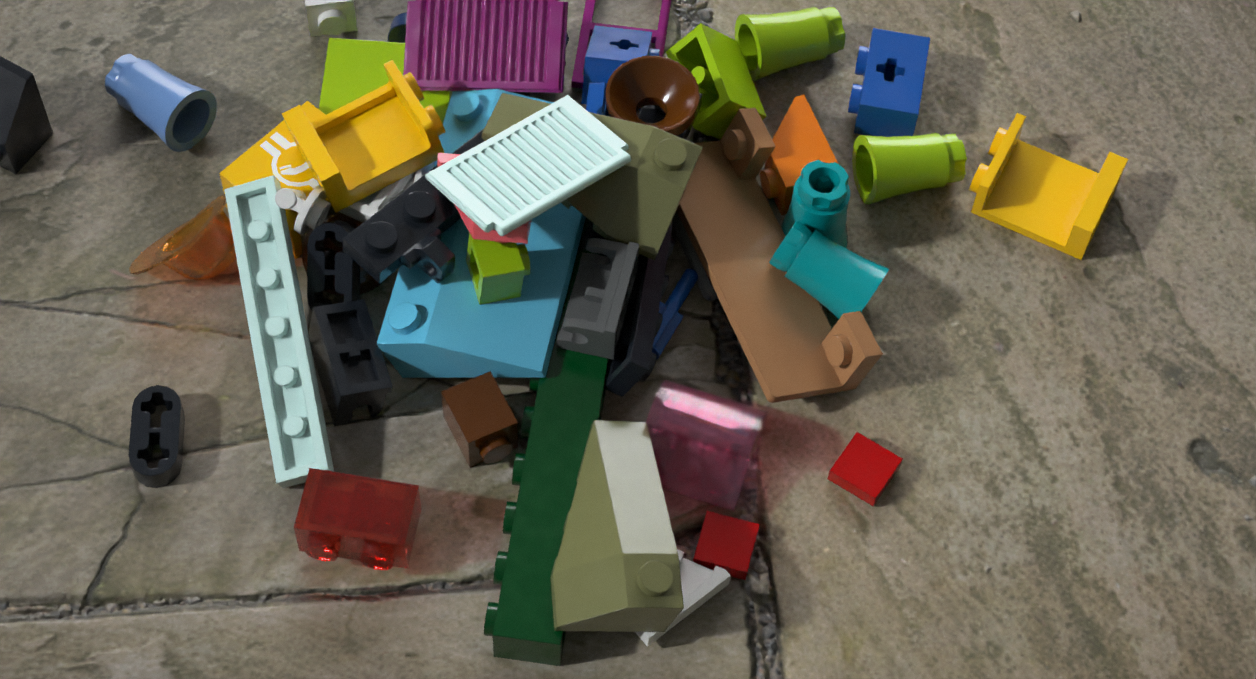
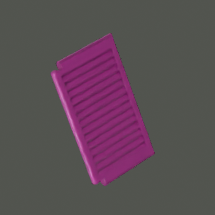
[403,0,568,93]

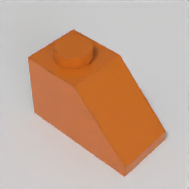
[760,94,838,215]

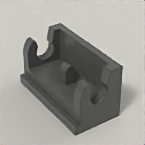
[557,238,639,360]

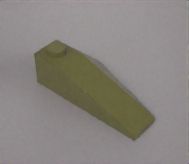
[481,93,703,261]
[550,420,684,632]

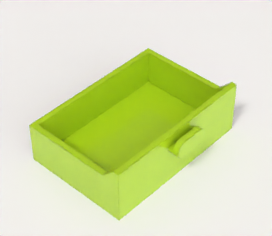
[319,38,453,137]

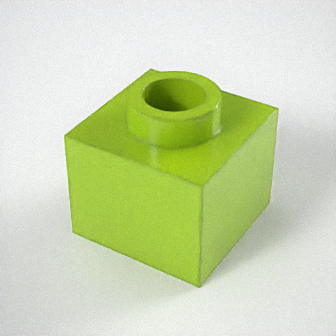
[466,233,530,305]

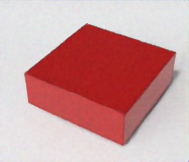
[827,432,903,506]
[693,511,760,580]

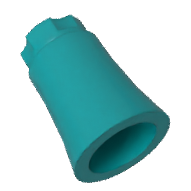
[780,160,850,248]
[769,221,889,319]

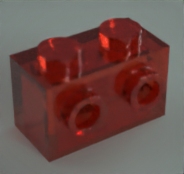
[294,468,421,570]

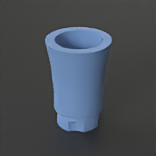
[105,54,217,152]

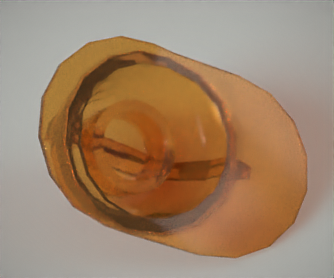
[129,194,237,280]

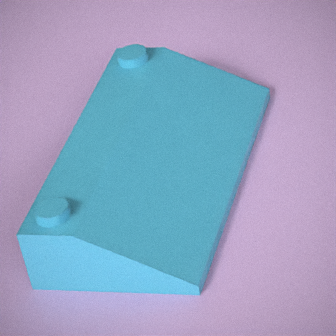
[377,89,586,378]

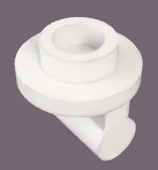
[275,185,331,235]

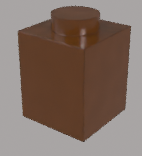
[441,371,519,468]

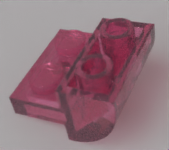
[646,380,769,513]

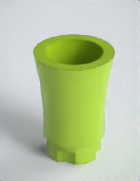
[735,7,845,81]
[852,133,967,205]

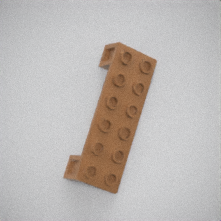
[676,108,883,403]

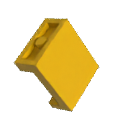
[282,60,445,213]

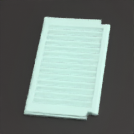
[425,95,631,236]

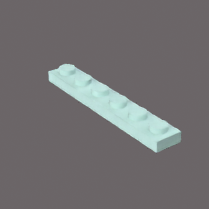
[224,175,335,488]

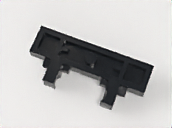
[342,129,485,284]

